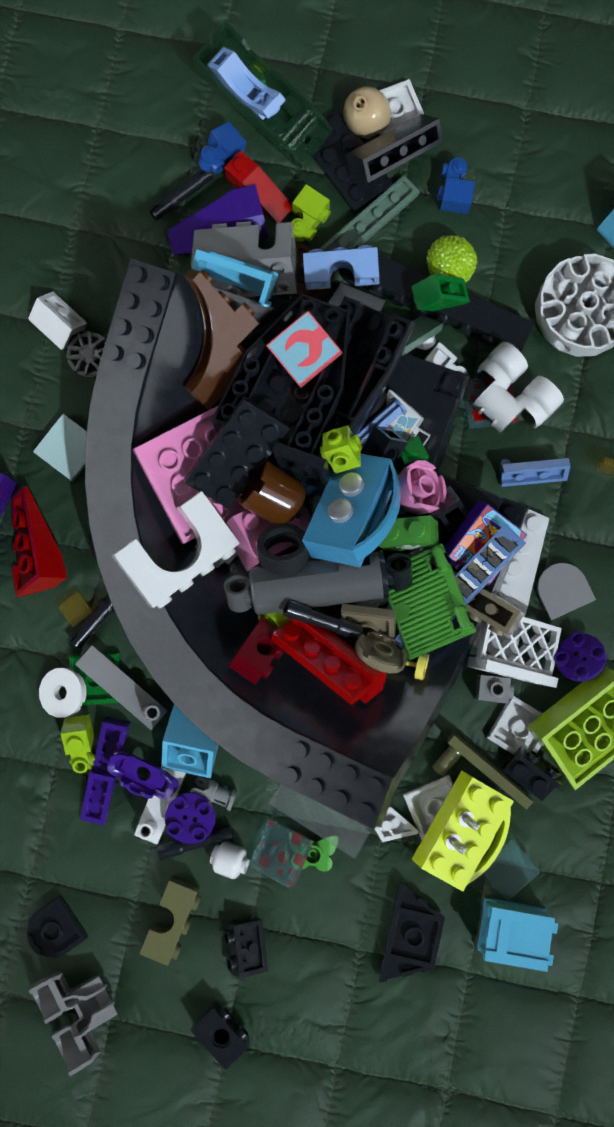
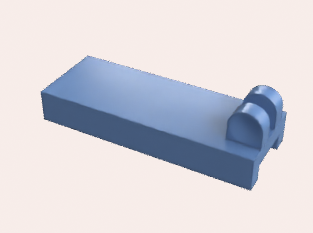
[499,458,571,487]

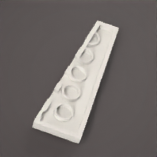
[473,509,549,659]

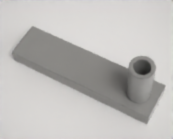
[75,646,167,730]

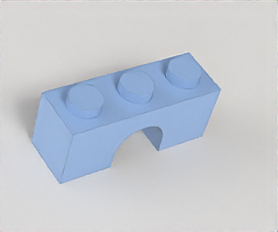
[303,245,379,290]

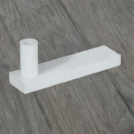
[134,766,187,844]

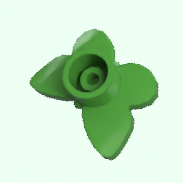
[290,831,338,872]

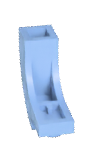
[207,47,285,120]

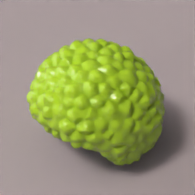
[426,235,477,283]

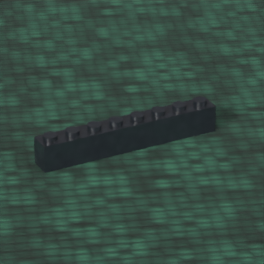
[344,245,534,352]

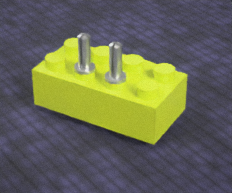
[412,770,514,891]

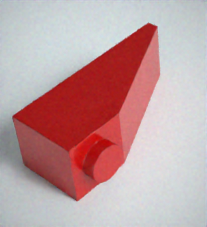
[224,150,293,223]

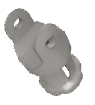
[190,777,238,811]

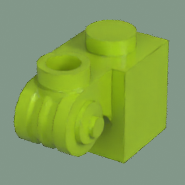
[291,184,331,242]
[60,714,95,773]

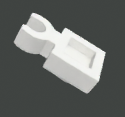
[424,342,467,374]

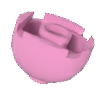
[398,460,447,515]

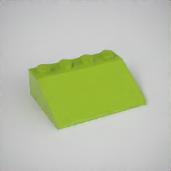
[527,666,614,790]

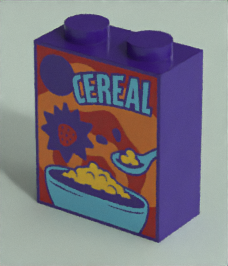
[444,500,528,586]

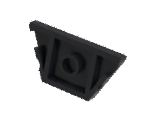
[378,881,445,982]

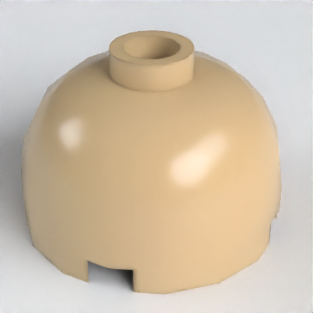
[343,86,392,139]

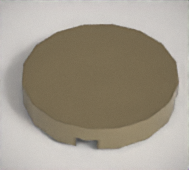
[354,632,408,673]

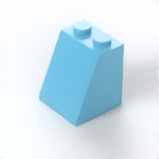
[162,704,219,778]

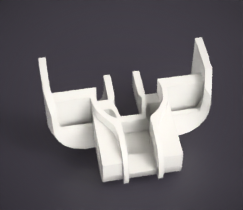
[472,341,564,433]

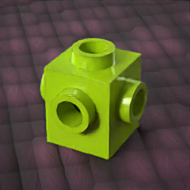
[320,425,362,474]

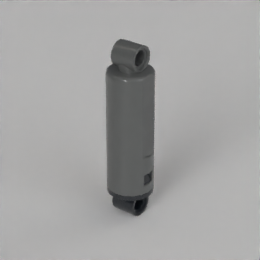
[224,550,413,615]

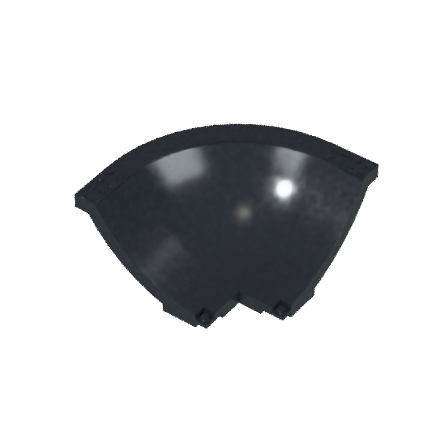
[85,258,530,829]

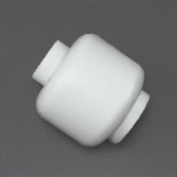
[210,841,250,879]

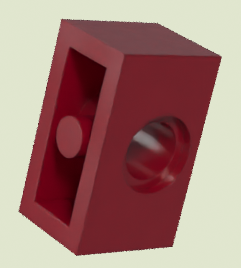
[228,617,284,684]

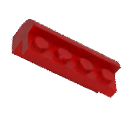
[271,618,386,705]

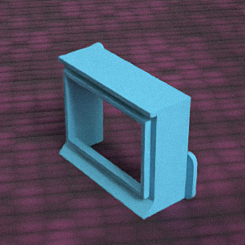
[191,249,279,307]

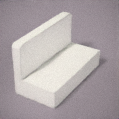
[29,292,87,350]

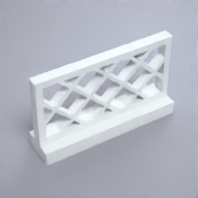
[467,617,561,688]

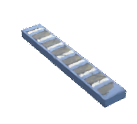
[394,524,526,659]

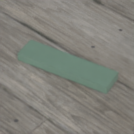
[402,316,443,355]

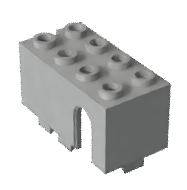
[191,221,298,297]

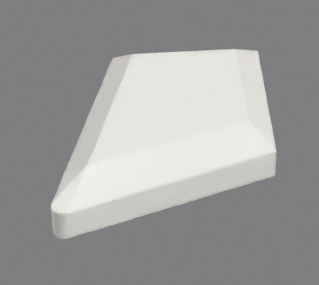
[375,807,419,842]

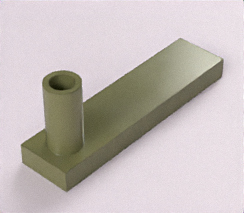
[432,731,533,810]

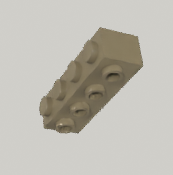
[430,558,525,637]

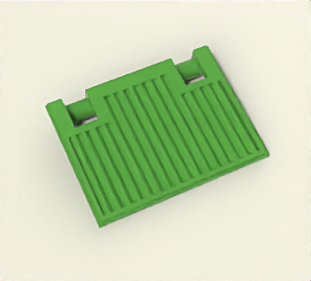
[387,543,476,660]

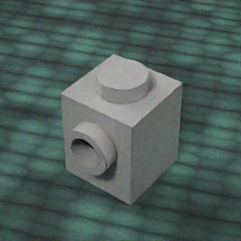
[475,675,514,704]

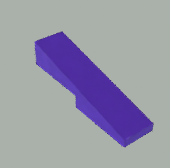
[80,717,131,825]

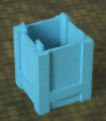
[477,897,558,972]

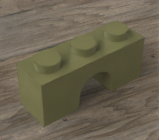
[140,876,202,966]

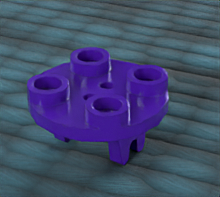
[554,632,607,682]
[165,792,216,844]

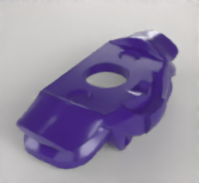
[107,750,178,800]

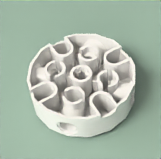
[535,254,614,357]

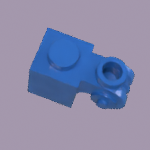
[199,121,247,174]
[437,158,475,214]

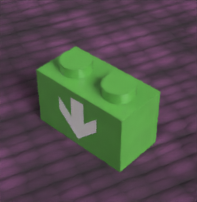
[378,515,439,552]

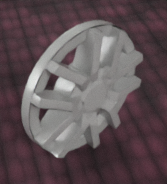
[66,331,106,377]

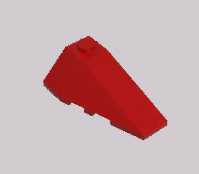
[12,487,66,597]

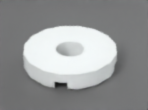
[39,668,86,718]

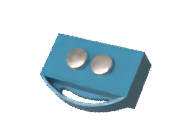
[302,454,401,568]

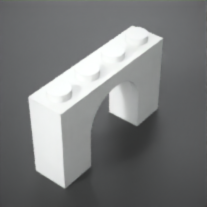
[111,491,240,609]

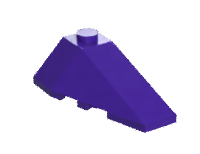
[167,184,268,255]

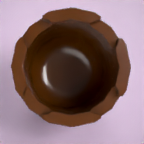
[238,461,306,525]

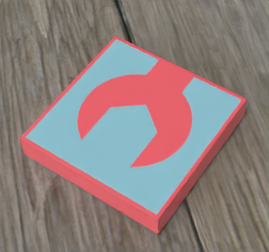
[266,311,342,388]

